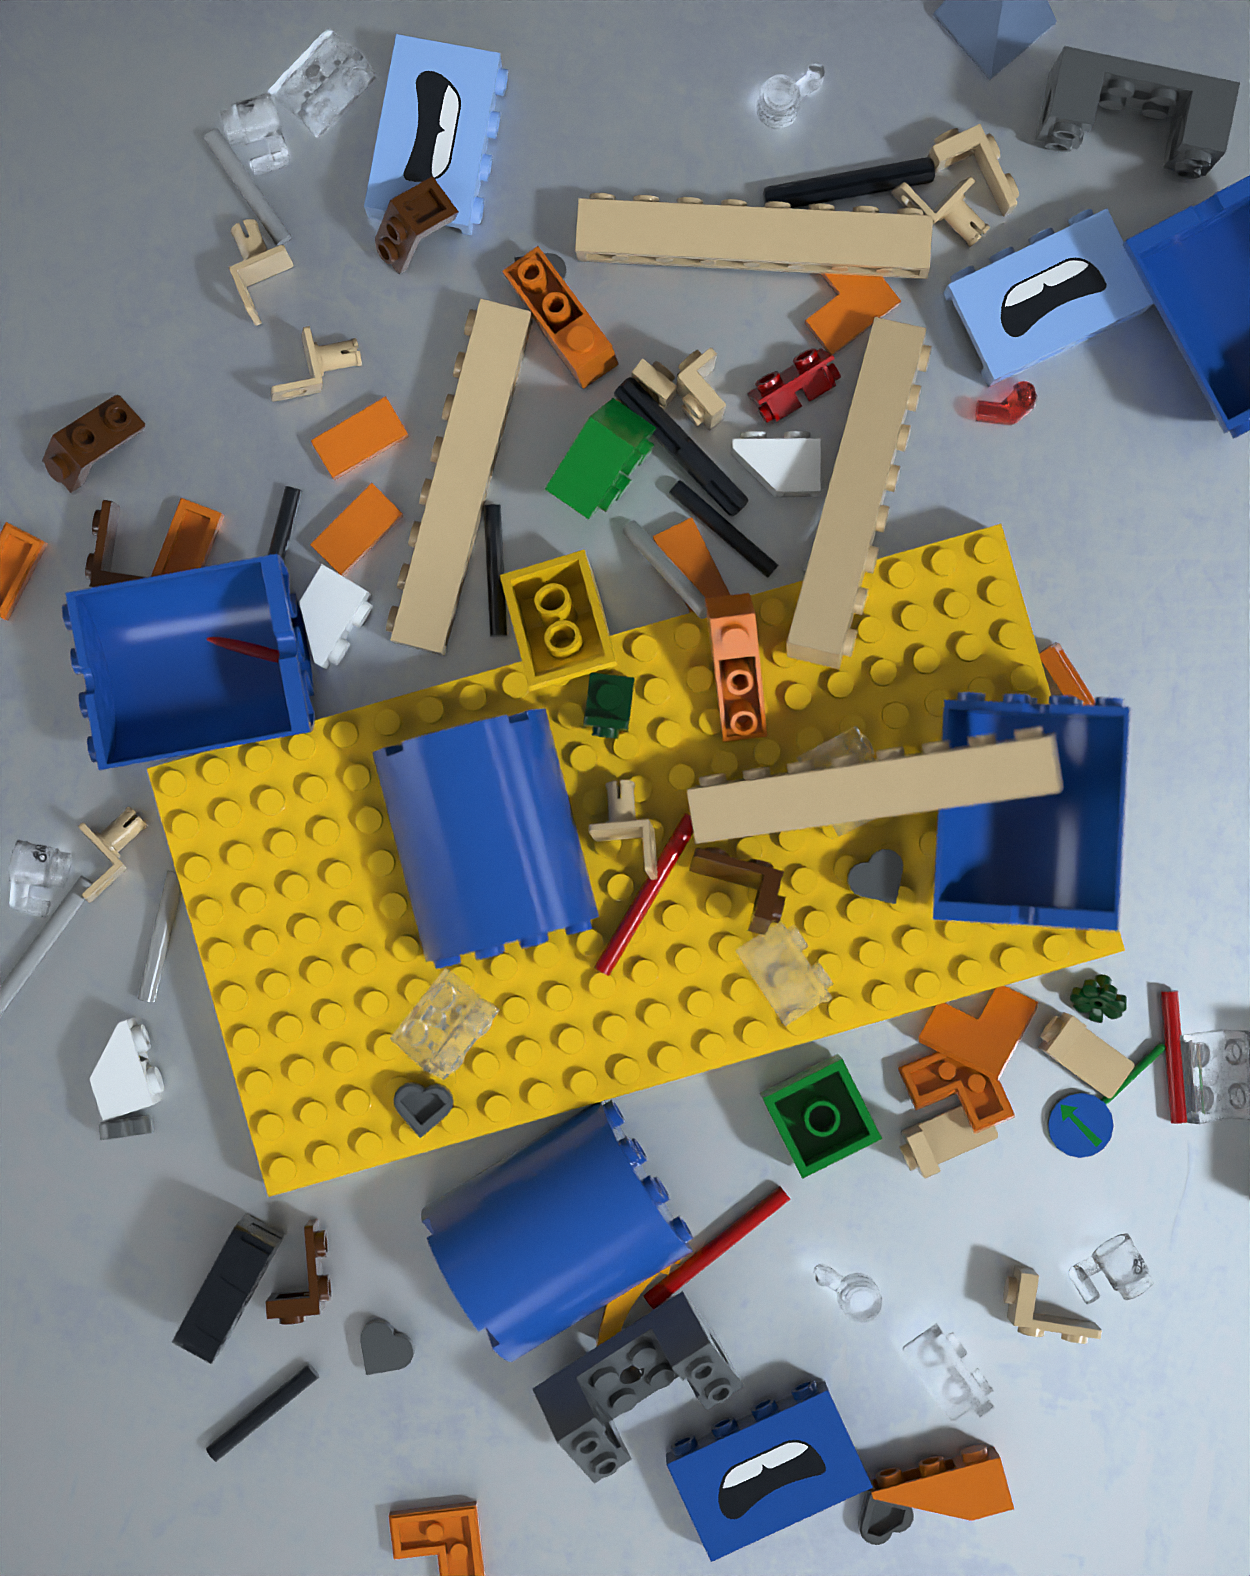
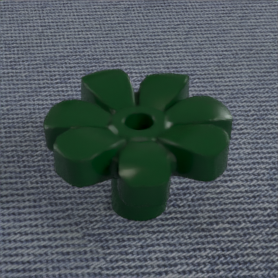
[1070,974,1127,1023]

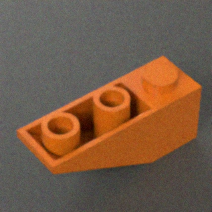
[502,246,619,389]
[705,593,767,742]
[870,1444,1014,1521]

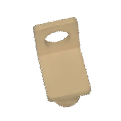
[891,176,990,247]
[229,219,294,326]
[270,326,362,402]
[589,780,658,880]
[78,806,148,903]

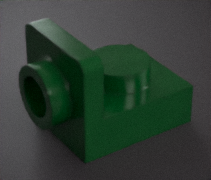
[583,673,635,739]

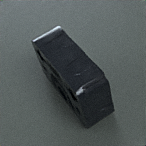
[172,1214,285,1364]

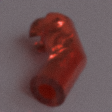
[975,381,1038,426]

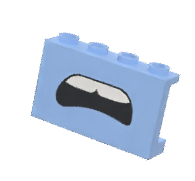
[364,34,508,235]
[943,208,1153,387]

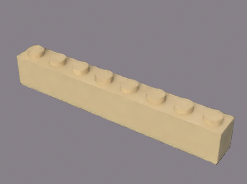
[575,193,933,279]
[386,298,533,656]
[787,317,932,669]
[687,726,1063,844]

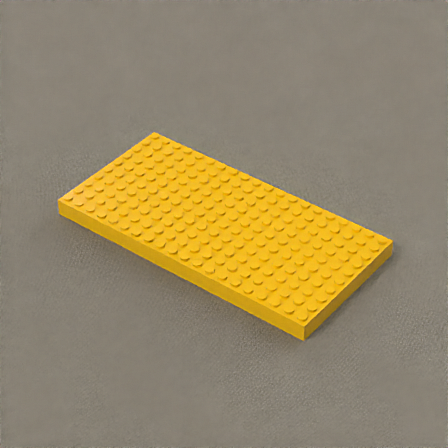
[147,524,1125,1197]

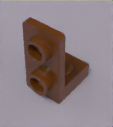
[375,176,459,274]

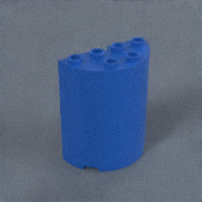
[1123,175,1250,439]
[62,554,315,770]
[933,692,1130,931]
[372,708,599,969]
[421,1100,693,1362]

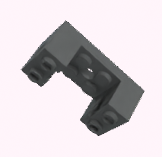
[1035,46,1240,179]
[532,1291,744,1484]

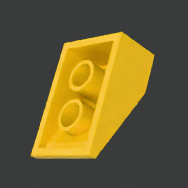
[500,549,617,691]

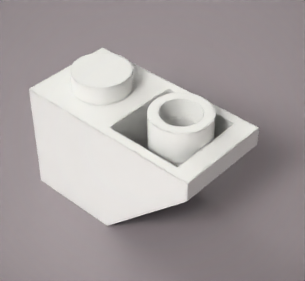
[731,431,822,497]
[299,564,373,670]
[89,1017,164,1121]

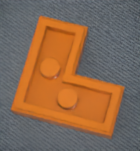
[804,273,901,356]
[919,986,1038,1081]
[898,1052,1015,1134]
[389,1501,486,1576]

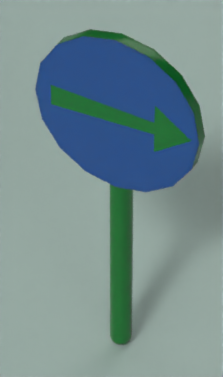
[1047,1043,1165,1158]

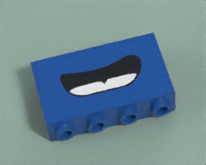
[666,1380,873,1562]

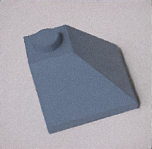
[933,0,1057,80]

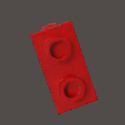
[747,348,841,423]

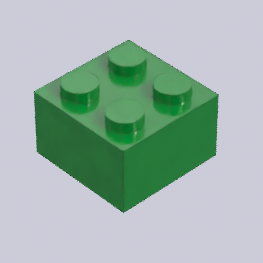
[545,398,656,520]
[760,1054,882,1179]

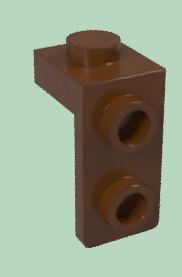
[42,395,145,493]
[85,500,146,588]
[689,847,786,935]
[265,1220,332,1325]

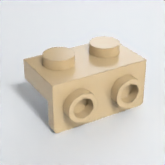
[676,347,726,431]

